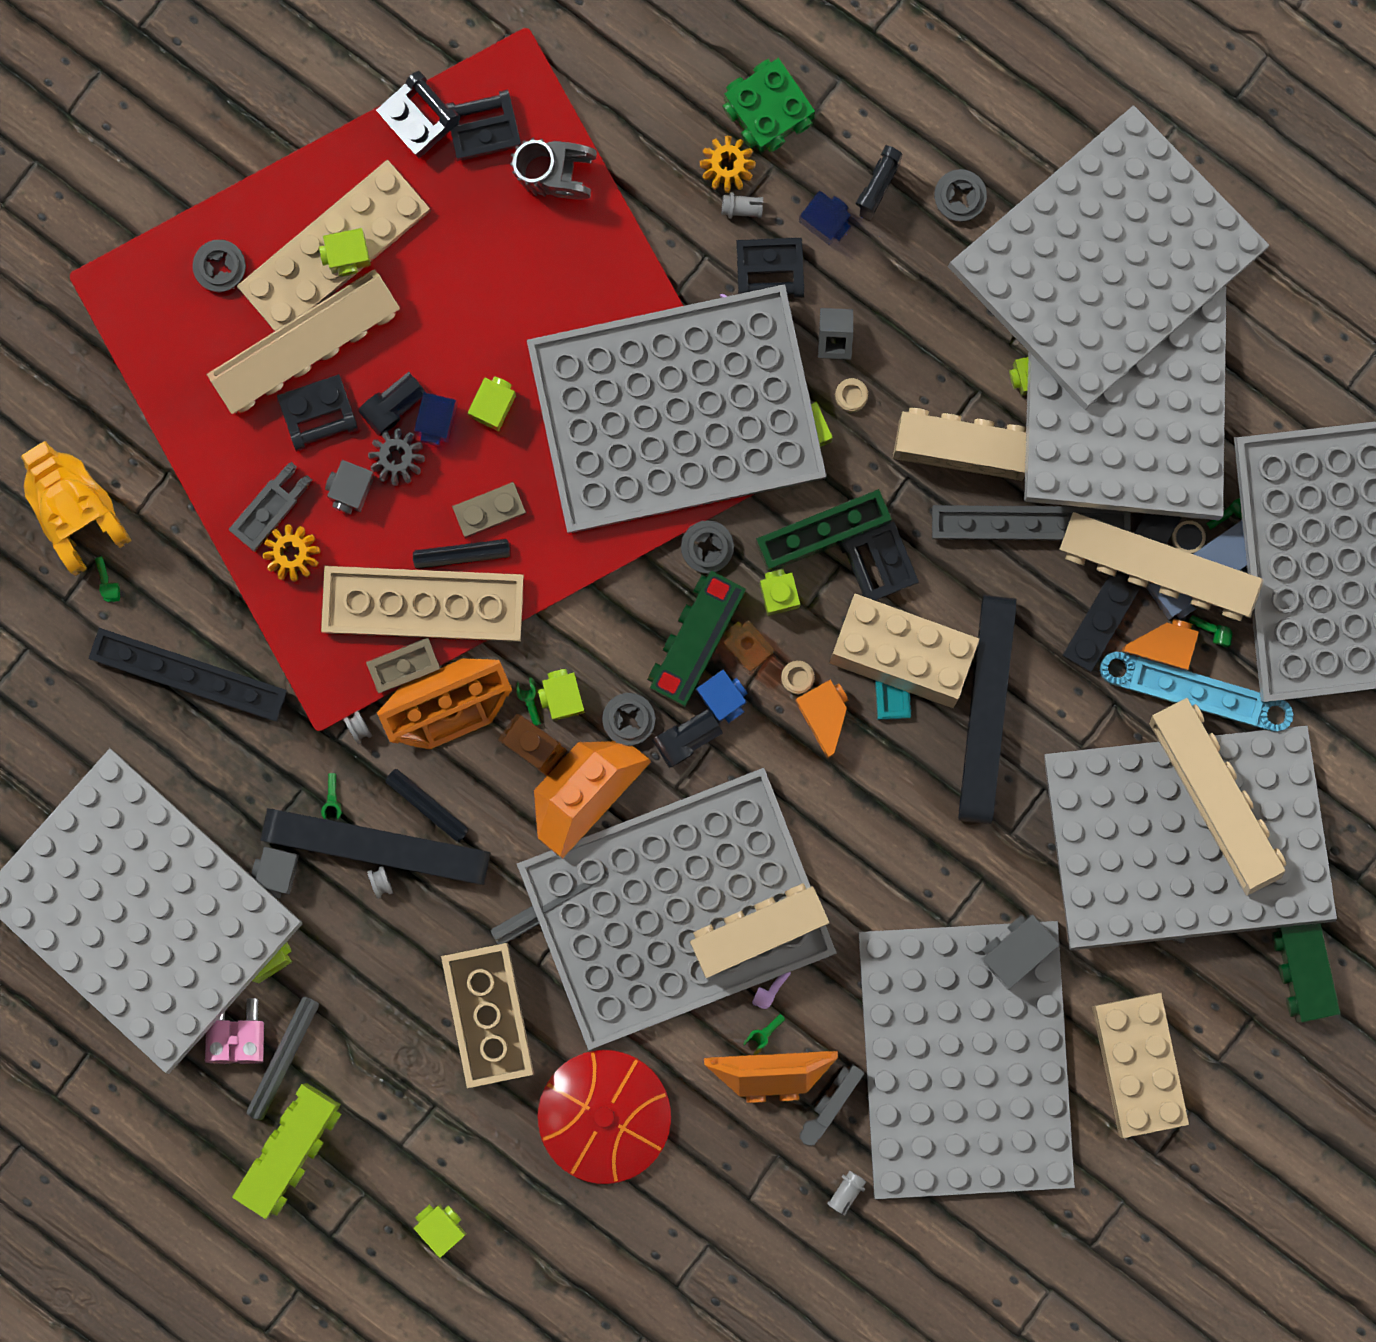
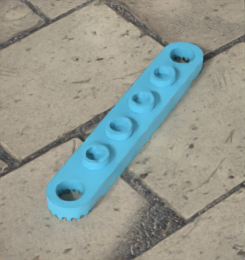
[1100,652,1293,732]

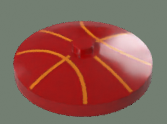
[538,1050,671,1184]

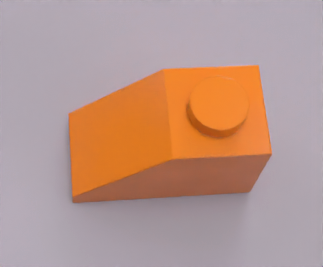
[1121,619,1199,671]
[795,679,849,759]

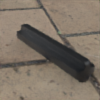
[413,539,511,569]
[385,769,469,842]

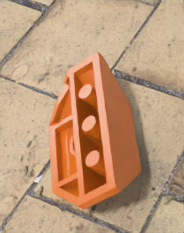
[377,658,512,749]
[534,741,651,859]
[704,1051,838,1103]

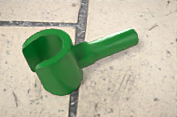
[1206,498,1242,530]
[95,557,120,602]
[1189,615,1233,647]
[516,677,541,726]
[321,773,342,819]
[744,1014,785,1055]

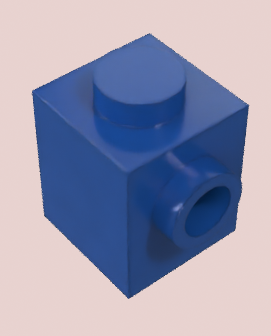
[696,670,748,724]

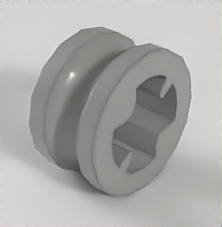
[344,711,372,744]
[367,866,393,899]

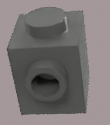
[818,308,853,359]
[325,460,375,514]
[251,847,300,899]

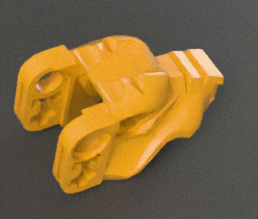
[21,441,132,576]

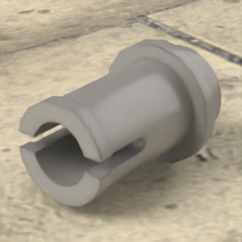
[722,192,763,219]
[827,1171,866,1215]

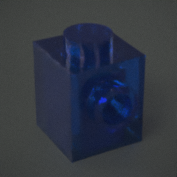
[799,191,851,246]
[414,392,458,446]

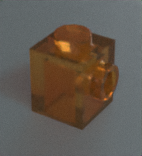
[723,620,775,674]

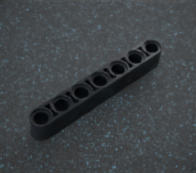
[958,595,1016,824]
[260,808,491,885]

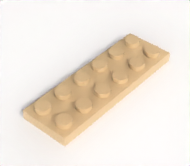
[237,159,431,331]
[321,566,524,642]

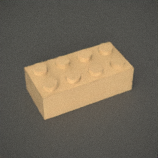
[893,408,1026,481]
[829,593,979,708]
[689,883,829,978]
[441,943,534,1088]
[1092,993,1189,1138]

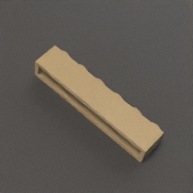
[207,269,400,414]
[1059,512,1264,622]
[1149,698,1286,896]

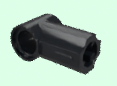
[358,372,427,436]
[652,709,723,768]

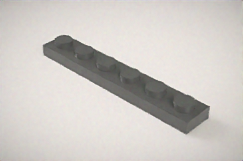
[932,505,1131,541]

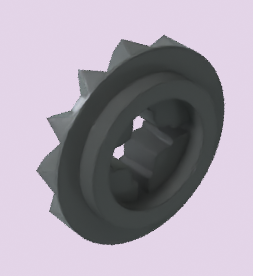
[934,169,987,222]
[193,240,246,293]
[681,520,734,573]
[602,693,655,746]

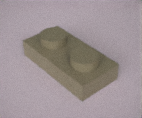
[452,482,526,538]
[366,638,440,693]

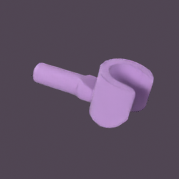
[752,972,791,1009]

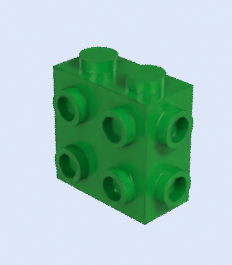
[722,57,815,154]

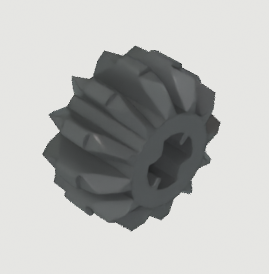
[368,429,425,486]

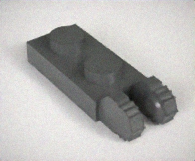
[228,462,312,552]
[799,1064,865,1146]

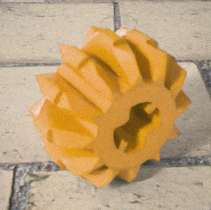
[700,136,756,193]
[263,525,320,582]

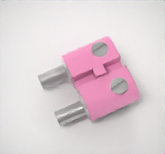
[205,998,264,1064]

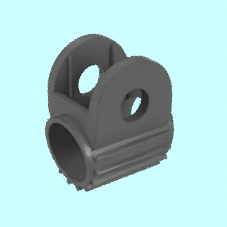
[510,138,597,199]

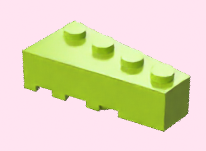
[232,1083,342,1219]

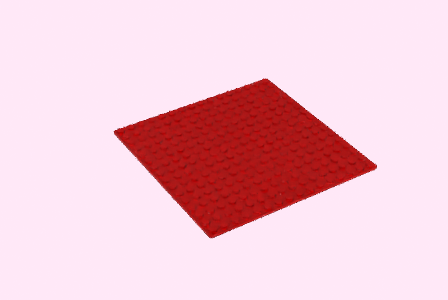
[70,28,757,731]

